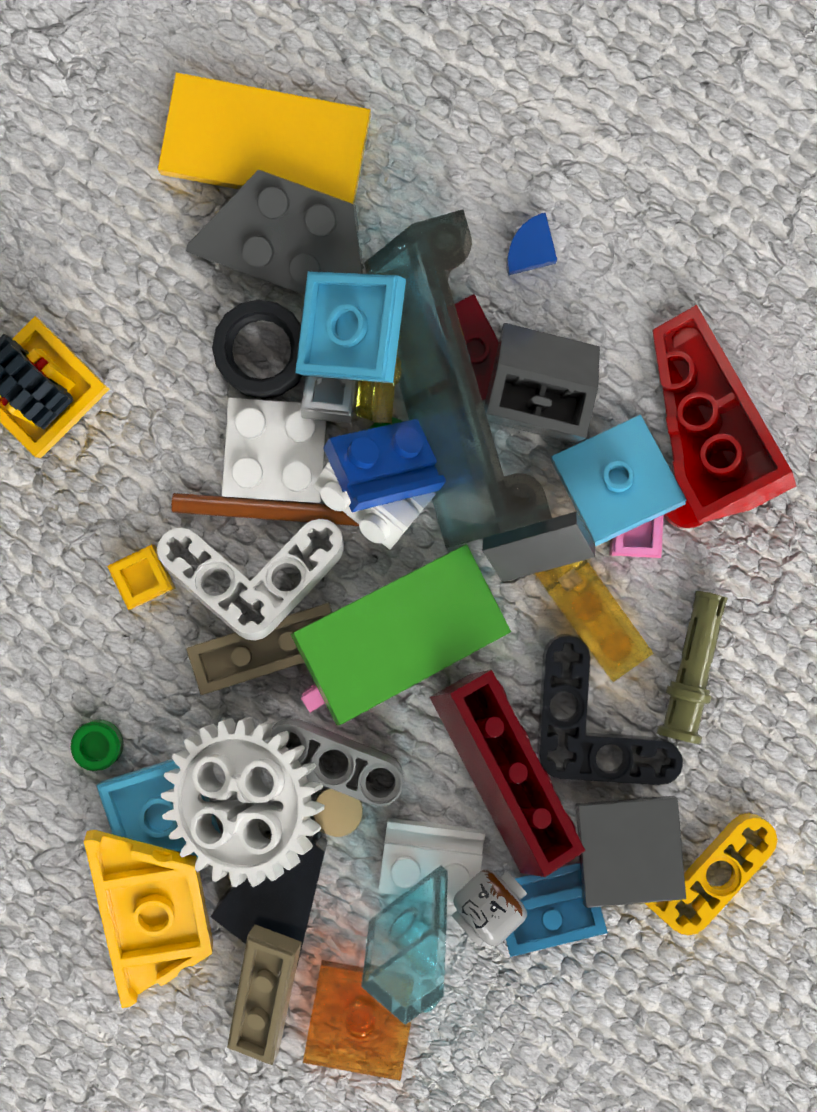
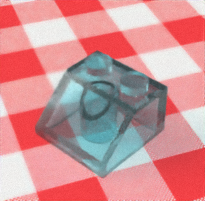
[361,865,448,1025]

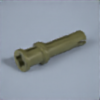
[656,591,728,744]

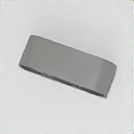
[271,717,403,806]

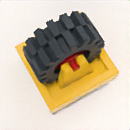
[0,316,110,458]

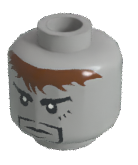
[451,869,527,946]

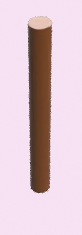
[171,493,359,526]

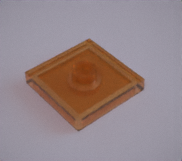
[303,960,418,1081]

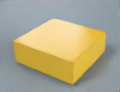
[107,544,176,610]

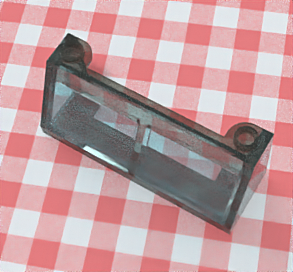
[364,209,552,548]

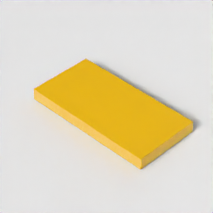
[158,72,371,204]

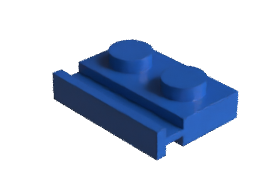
[323,419,446,512]

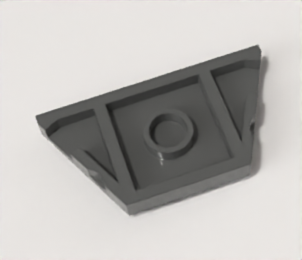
[186,170,364,295]

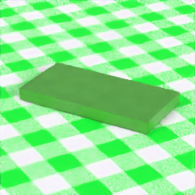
[290,544,511,725]

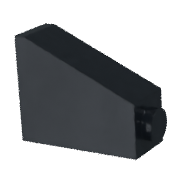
[210,818,328,970]

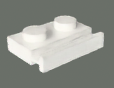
[378,818,485,902]

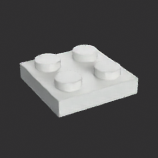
[222,398,327,504]

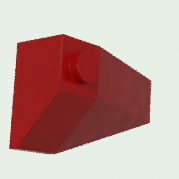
[652,305,796,523]

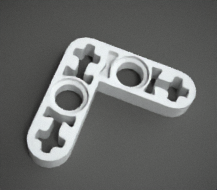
[157,519,344,641]

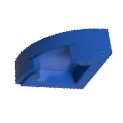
[507,212,557,276]

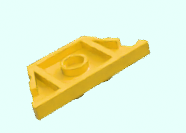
[84,830,213,1008]

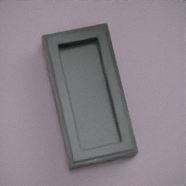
[482,511,595,582]

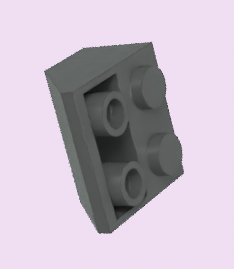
[480,323,600,443]

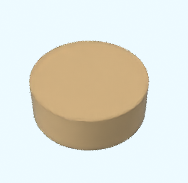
[313,787,363,837]

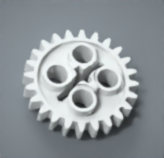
[161,717,325,887]

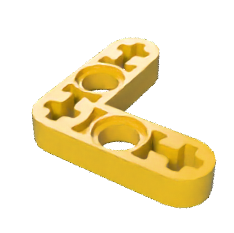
[645,813,778,936]

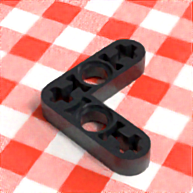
[537,634,683,785]

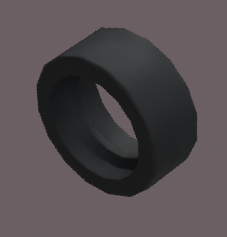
[212,299,303,399]

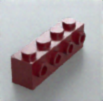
[430,670,586,877]

